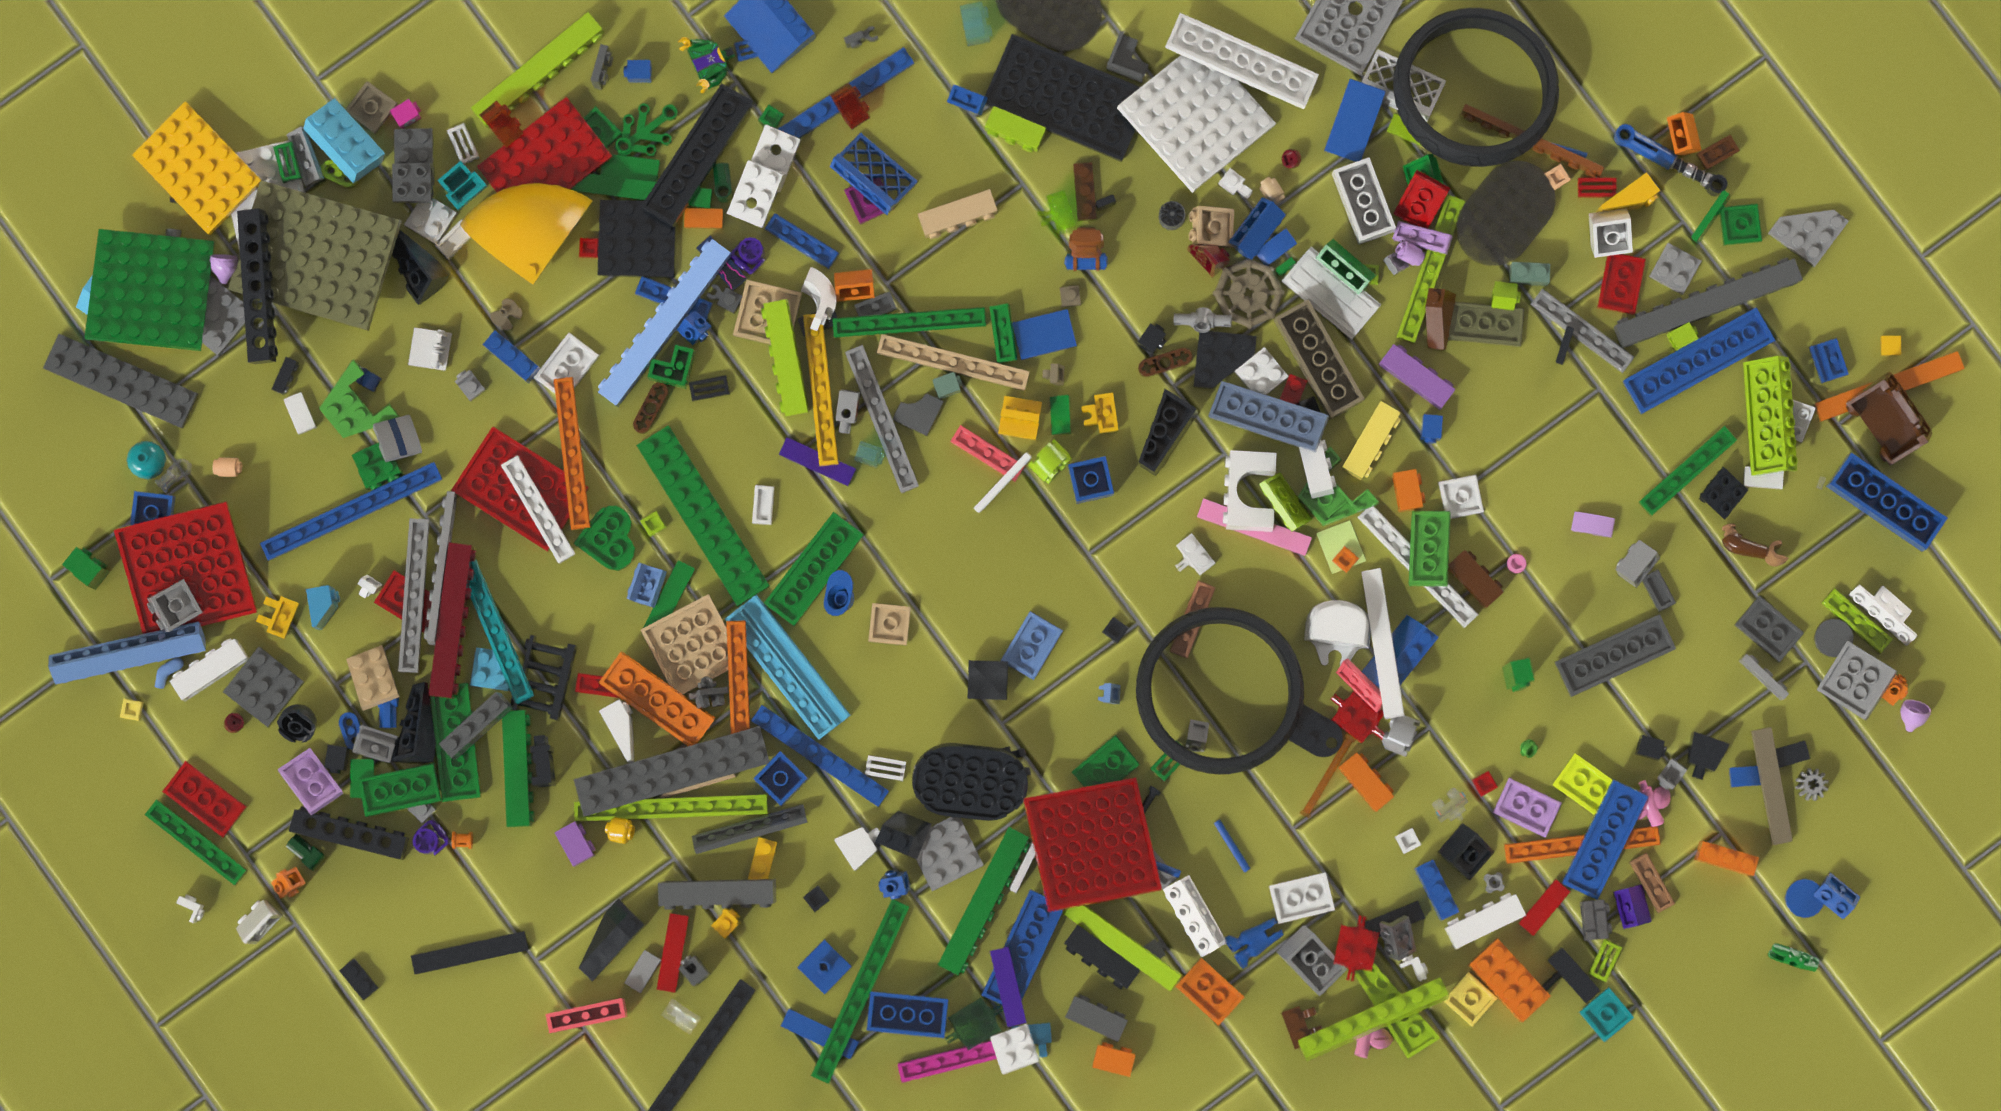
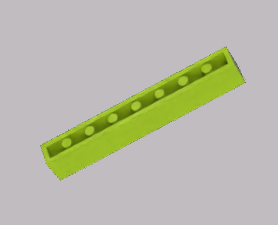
[471,12,604,129]
[1298,977,1449,1062]

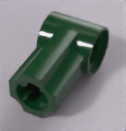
[713,163,733,203]
[286,834,326,872]

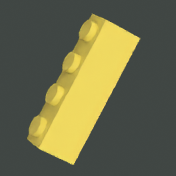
[1341,401,1401,480]

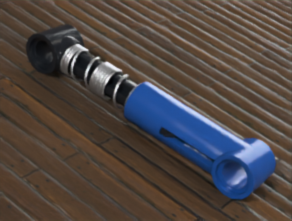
[1614,124,1728,197]

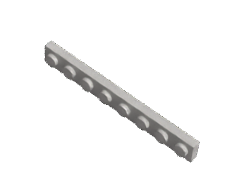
[845,345,919,494]
[424,491,457,645]
[398,518,430,673]

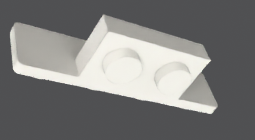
[1849,585,1917,646]

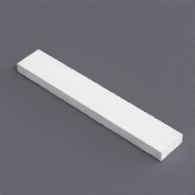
[501,455,575,564]

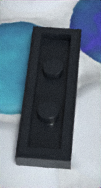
[1547,947,1600,1003]

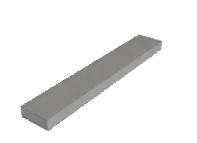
[1530,289,1634,373]

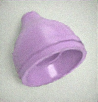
[210,254,238,284]
[1900,700,1931,732]

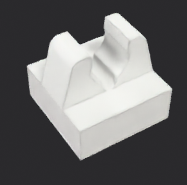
[358,575,383,598]

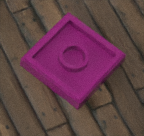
[844,178,895,225]

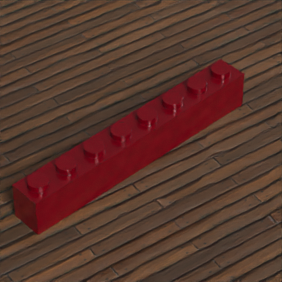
[429,542,477,699]

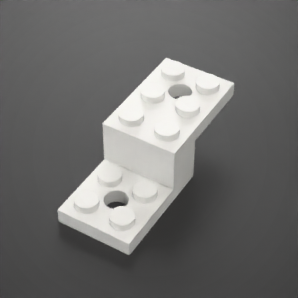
[727,125,801,228]

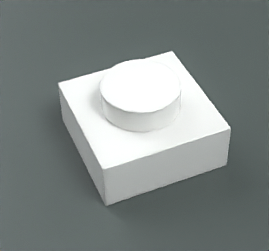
[1395,828,1421,854]

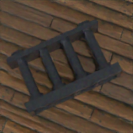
[510,635,577,721]

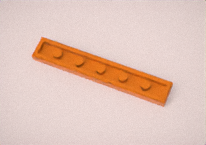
[726,620,750,734]

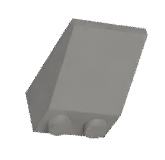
[1277,925,1347,996]

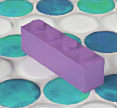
[1379,344,1455,410]

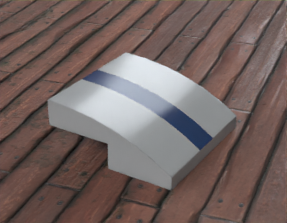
[373,415,422,462]

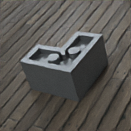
[1107,31,1149,83]

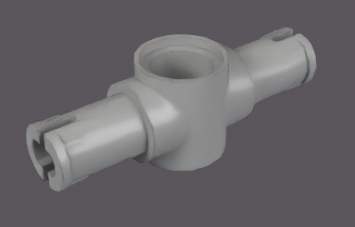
[1174,307,1232,333]

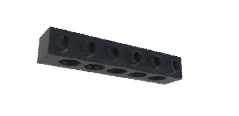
[289,807,409,860]

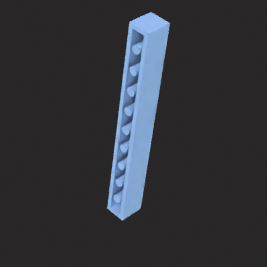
[598,239,732,407]

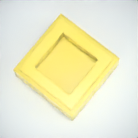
[120,699,144,721]

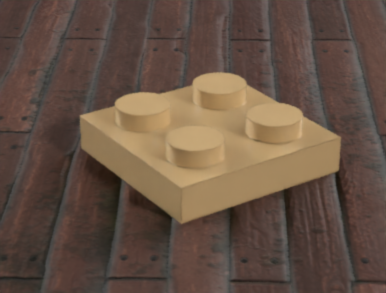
[868,603,911,646]

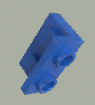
[1814,872,1860,919]

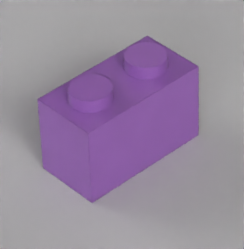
[555,821,596,867]

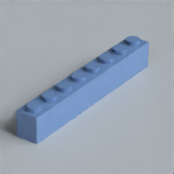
[48,622,206,685]

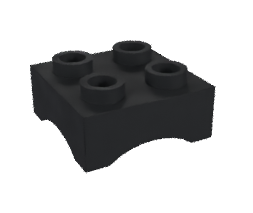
[967,660,1008,700]

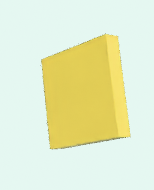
[1443,972,1498,1027]

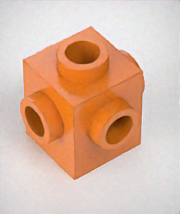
[1882,674,1908,706]
[271,867,306,899]

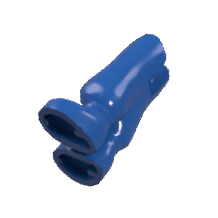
[1225,918,1284,969]

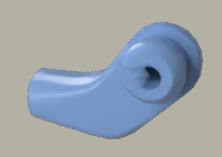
[155,658,184,689]

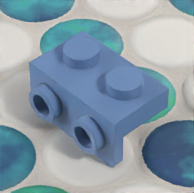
[627,562,667,608]

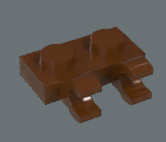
[1281,1006,1322,1049]

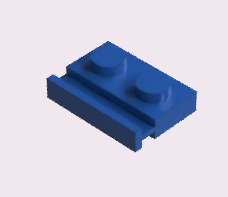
[1809,338,1849,384]

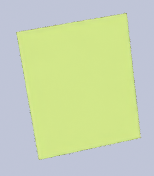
[1316,520,1366,574]

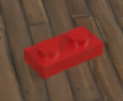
[1280,374,1307,405]

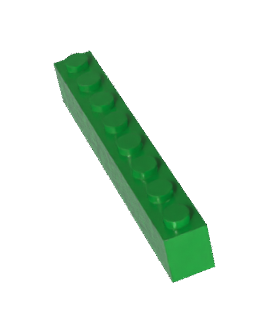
[938,827,1031,975]

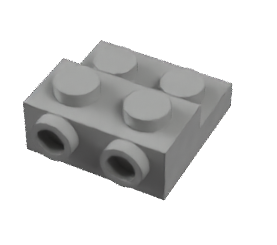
[147,579,203,632]

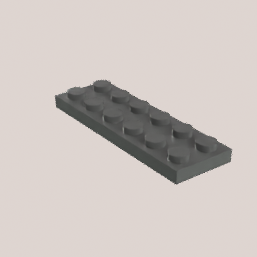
[1554,614,1676,697]

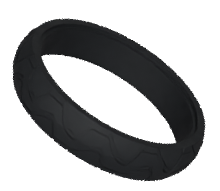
[1393,8,1559,167]
[1136,607,1304,775]

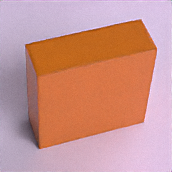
[1332,546,1359,573]

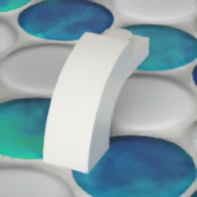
[801,267,836,331]

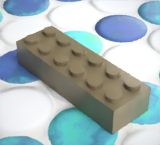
[1274,299,1364,420]

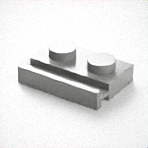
[352,725,398,763]

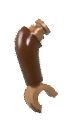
[1722,523,1789,567]

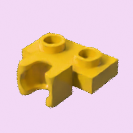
[1081,393,1119,434]

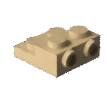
[1189,206,1234,248]

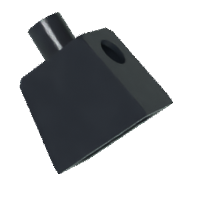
[1687,732,1729,780]

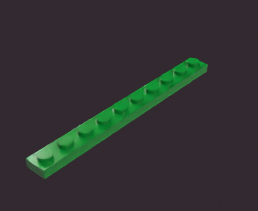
[811,899,909,1084]

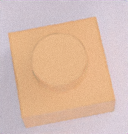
[1544,164,1571,191]

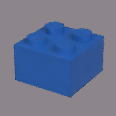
[1068,456,1114,504]
[130,491,176,525]
[753,751,809,806]

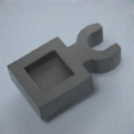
[707,284,742,314]

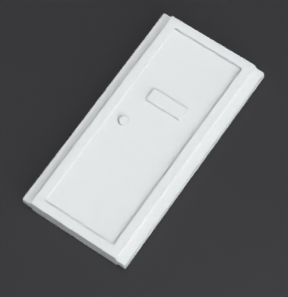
[1282,247,1381,340]

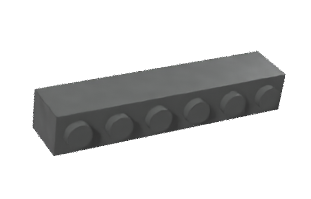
[658,879,777,910]

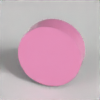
[1506,554,1526,574]

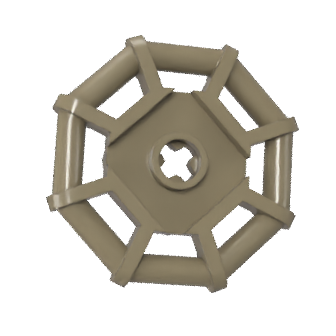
[1213,258,1285,329]

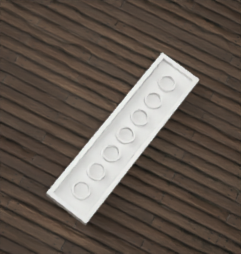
[1165,13,1319,109]

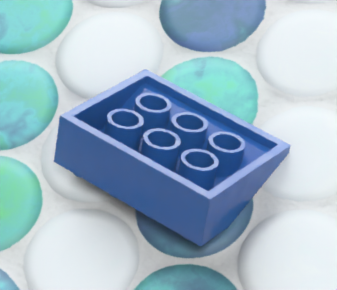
[724,0,816,73]

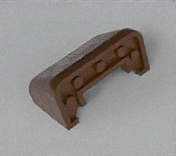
[1846,372,1932,466]

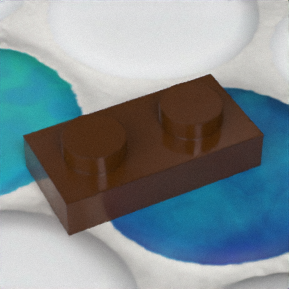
[1696,135,1740,171]

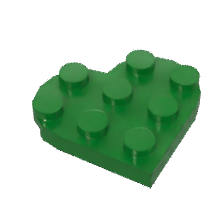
[573,506,635,571]

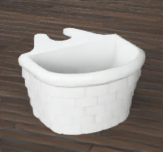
[1304,600,1371,666]

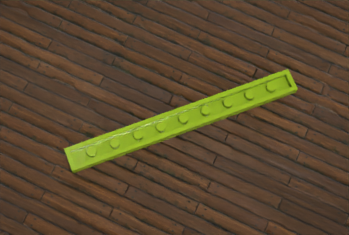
[574,794,768,822]

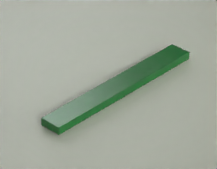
[570,174,713,208]
[832,307,986,338]

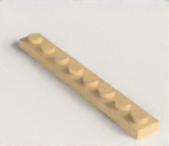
[877,334,1030,391]

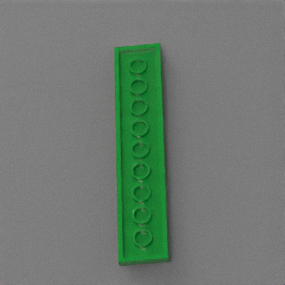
[636,425,770,607]

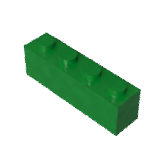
[1502,658,1535,692]

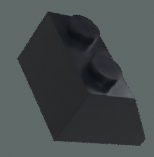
[875,811,931,860]
[1438,823,1495,881]

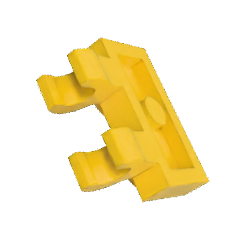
[256,596,299,639]

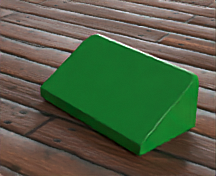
[1050,395,1071,435]
[350,759,374,798]

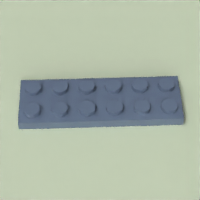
[1209,381,1329,452]

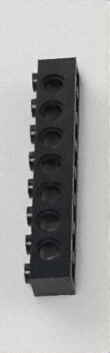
[237,208,278,364]

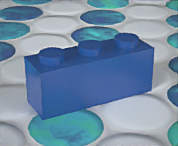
[1228,197,1286,260]
[482,330,540,384]
[1414,860,1459,921]

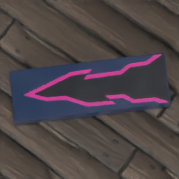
[696,235,747,291]

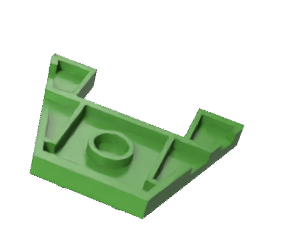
[319,359,400,438]
[1298,447,1379,526]

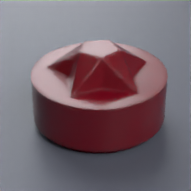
[1282,149,1301,169]
[224,713,244,733]

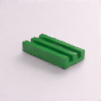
[273,141,302,184]
[1150,740,1181,782]

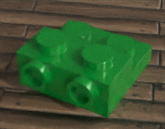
[352,442,403,491]

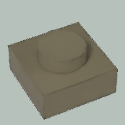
[1060,285,1081,307]

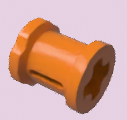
[452,832,473,849]

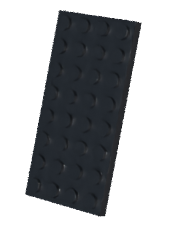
[985,34,1140,162]

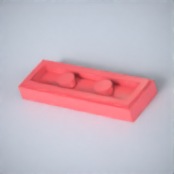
[1336,658,1383,712]

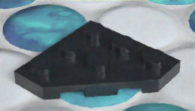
[1193,331,1257,389]

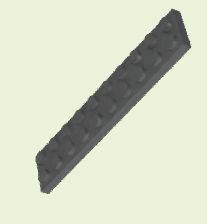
[573,726,770,817]

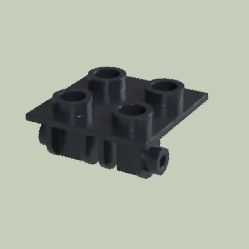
[1699,467,1748,520]

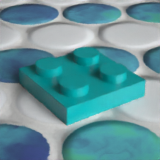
[1579,987,1634,1042]

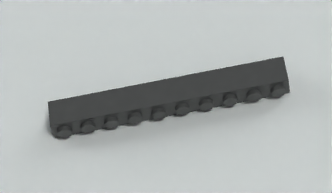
[1614,258,1803,348]

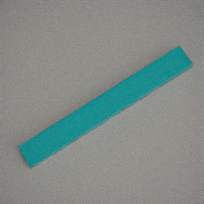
[469,560,534,704]

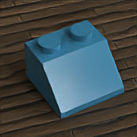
[306,585,340,630]

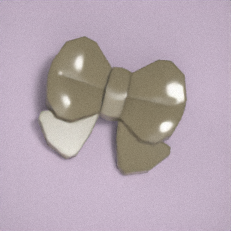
[490,298,522,331]

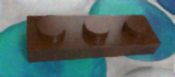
[1073,162,1097,221]

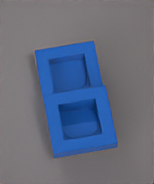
[1256,228,1297,266]
[1729,766,1761,787]

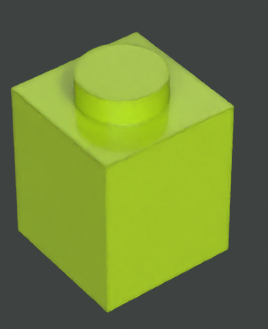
[1491,281,1521,310]
[1666,322,1699,352]

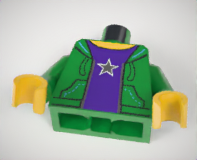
[678,37,735,94]

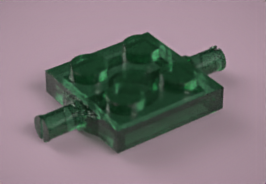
[945,997,1004,1051]

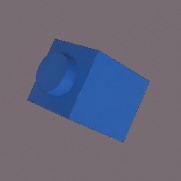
[624,60,652,83]
[1420,414,1443,444]

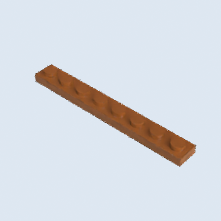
[1460,104,1604,178]

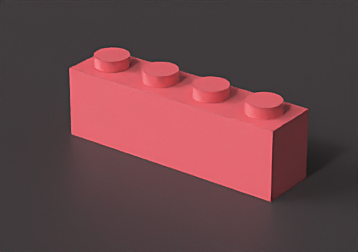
[546,998,628,1033]

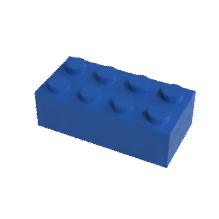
[867,991,949,1038]

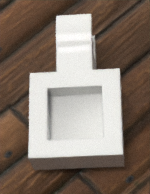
[1219,168,1252,199]

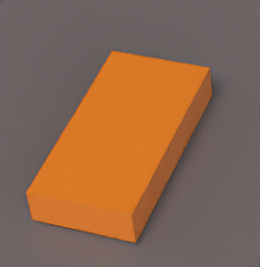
[684,208,723,229]

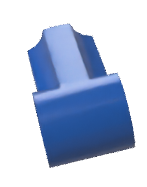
[378,693,399,728]

